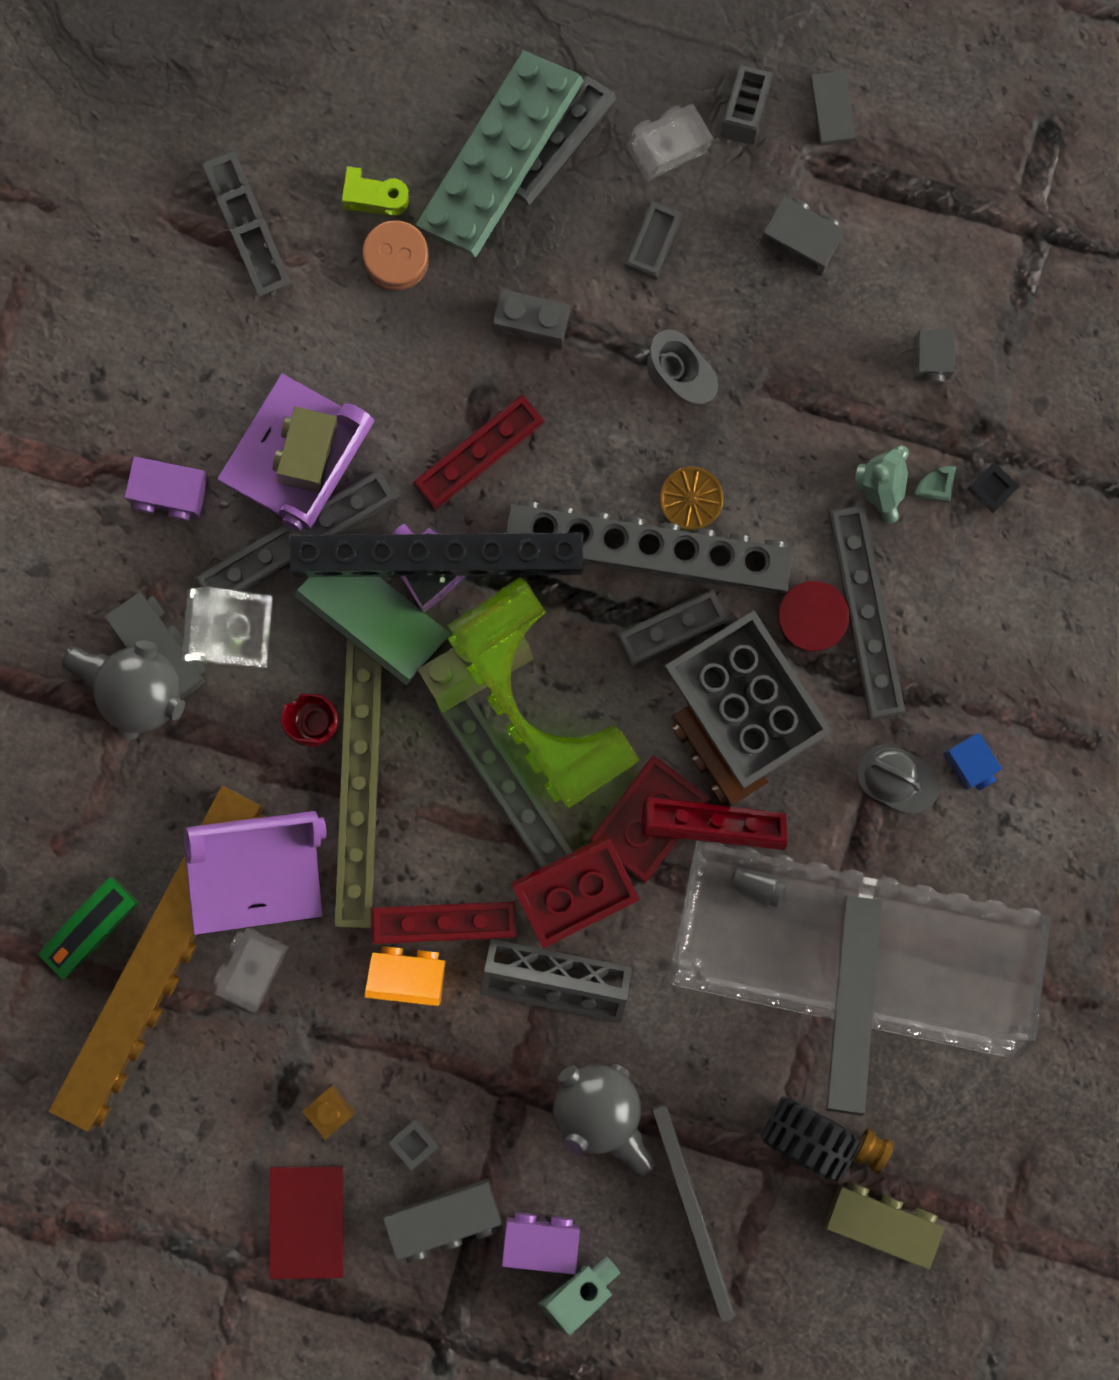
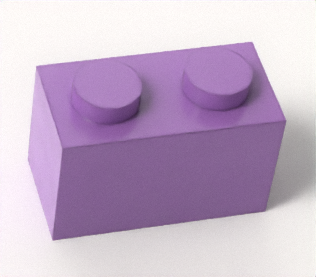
[125,456,208,521]
[502,1212,580,1274]

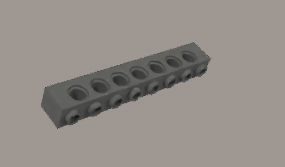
[506,500,794,596]

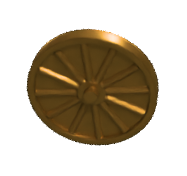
[660,466,723,530]

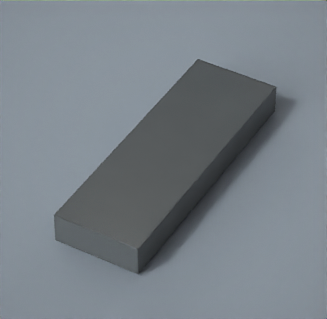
[617,589,729,667]

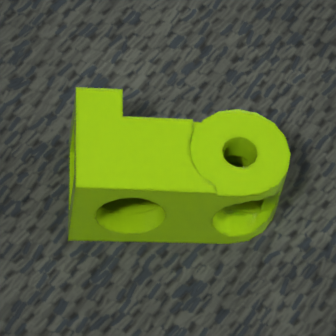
[342,166,409,216]

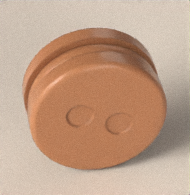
[362,220,429,291]

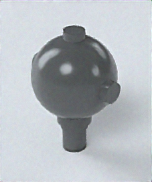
[62,640,185,739]
[553,1064,656,1177]

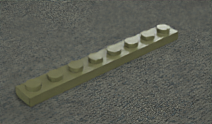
[335,639,383,928]

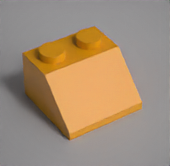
[365,946,446,1006]

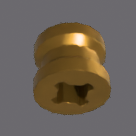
[853,1128,895,1174]

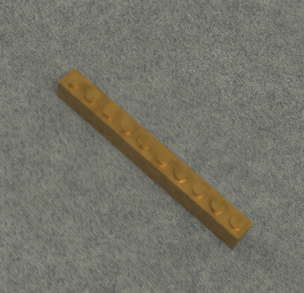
[49,786,265,1132]

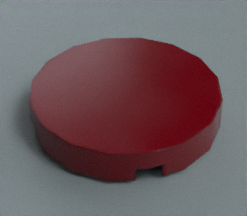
[778,581,849,652]

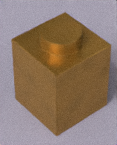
[302,1084,356,1140]

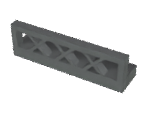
[480,939,632,1023]

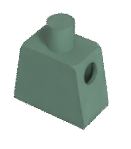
[536,1257,620,1336]

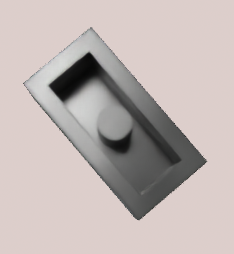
[760,197,846,275]
[493,289,570,349]

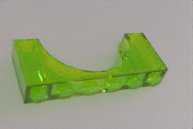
[447,577,640,809]

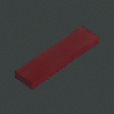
[413,394,545,511]
[644,797,788,850]
[370,901,516,944]

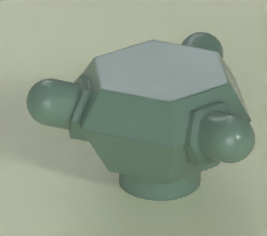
[855,445,909,524]

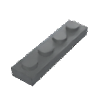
[514,76,616,206]

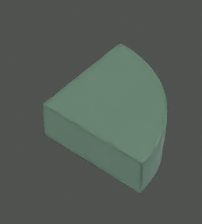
[913,466,956,503]

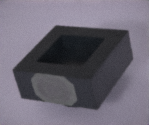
[968,462,1020,513]

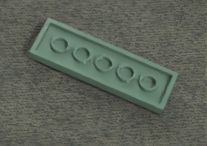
[416,50,584,258]

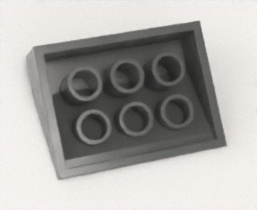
[664,611,833,789]

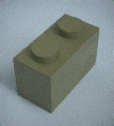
[272,406,337,493]

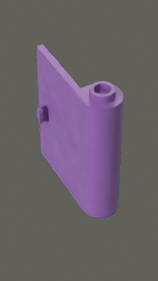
[217,374,374,532]
[184,811,326,935]

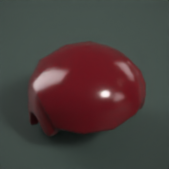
[280,693,339,748]

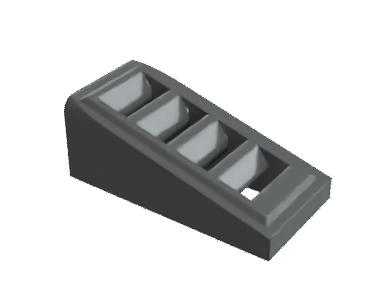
[721,65,773,144]

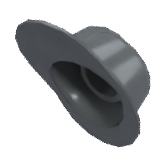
[647,329,718,405]
[857,744,940,814]

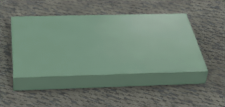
[295,577,451,685]

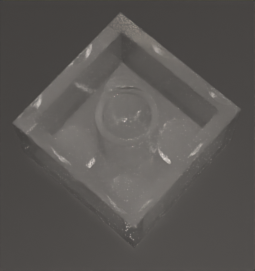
[182,587,272,668]

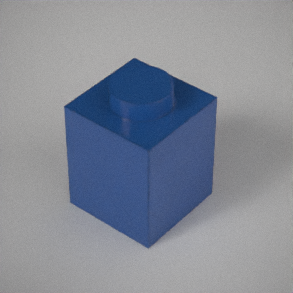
[943,732,1002,791]

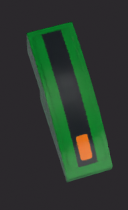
[38,877,140,980]

